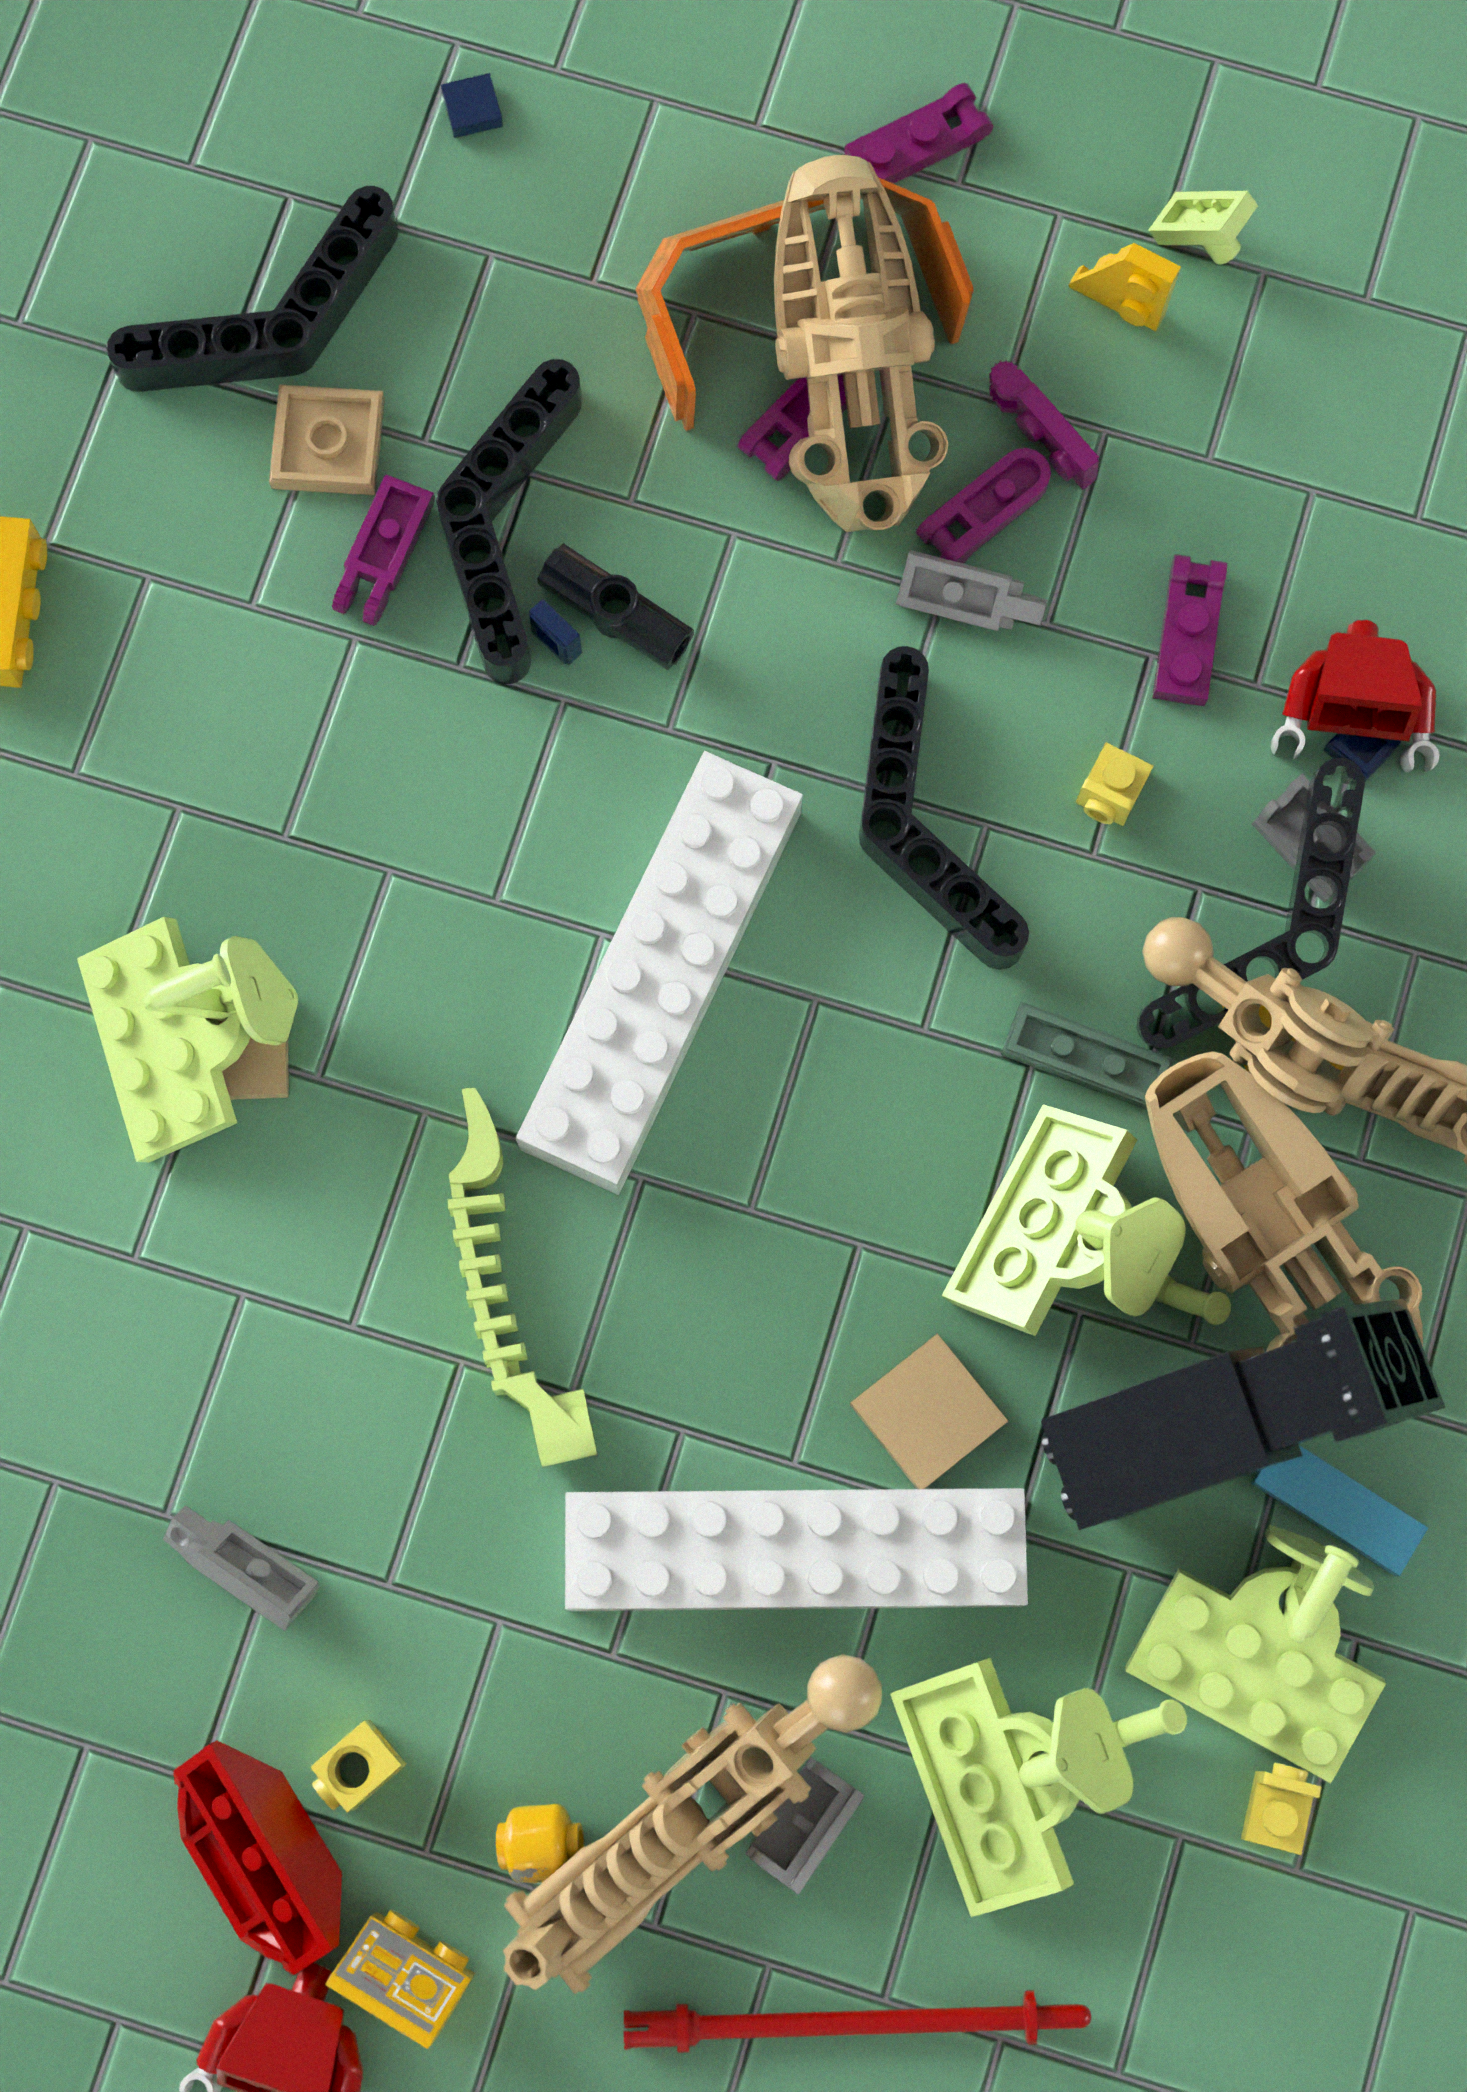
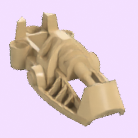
[774,155,948,532]
[1144,1051,1423,1352]

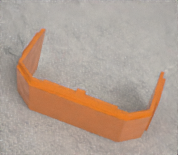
[635,177,974,431]

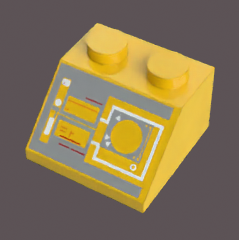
[325,1909,476,2049]

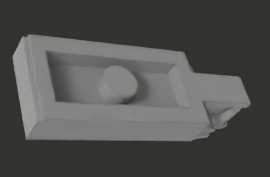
[896,550,1048,631]
[163,1505,320,1631]

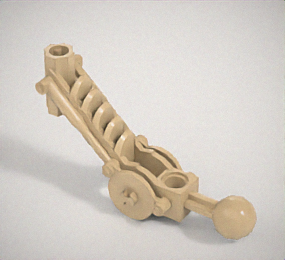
[1142,917,1467,1165]
[503,1655,882,1994]

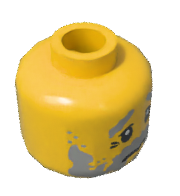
[496,1804,584,1884]

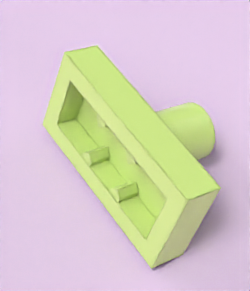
[1148,191,1258,264]

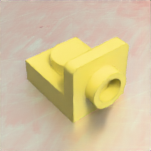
[1075,742,1154,826]
[1241,1763,1322,1855]

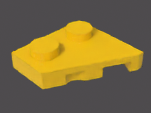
[1069,243,1181,331]

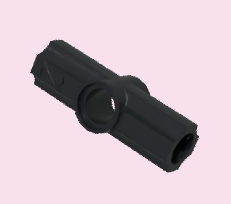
[537,543,694,670]

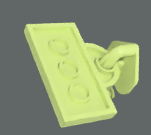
[77,917,298,1163]
[942,1105,1231,1336]
[1125,1525,1386,1783]
[890,1658,1187,1917]

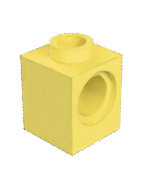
[310,1720,407,1813]

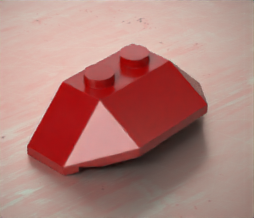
[173,1740,342,1975]

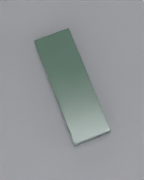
[1001,1002,1175,1110]

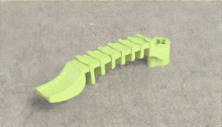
[447,1088,597,1467]

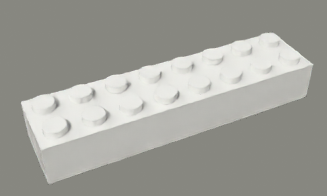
[516,751,803,1195]
[565,1488,1028,1611]

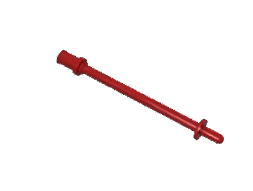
[623,1990,1092,2053]

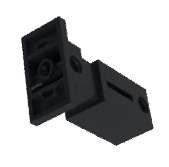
[1041,1299,1446,1530]

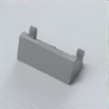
[1252,773,1376,902]
[745,1757,865,1895]

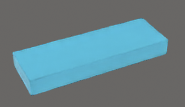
[1251,1445,1428,1577]

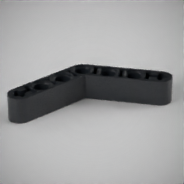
[106,186,398,392]
[436,359,582,684]
[859,646,1029,970]
[1136,758,1365,1049]

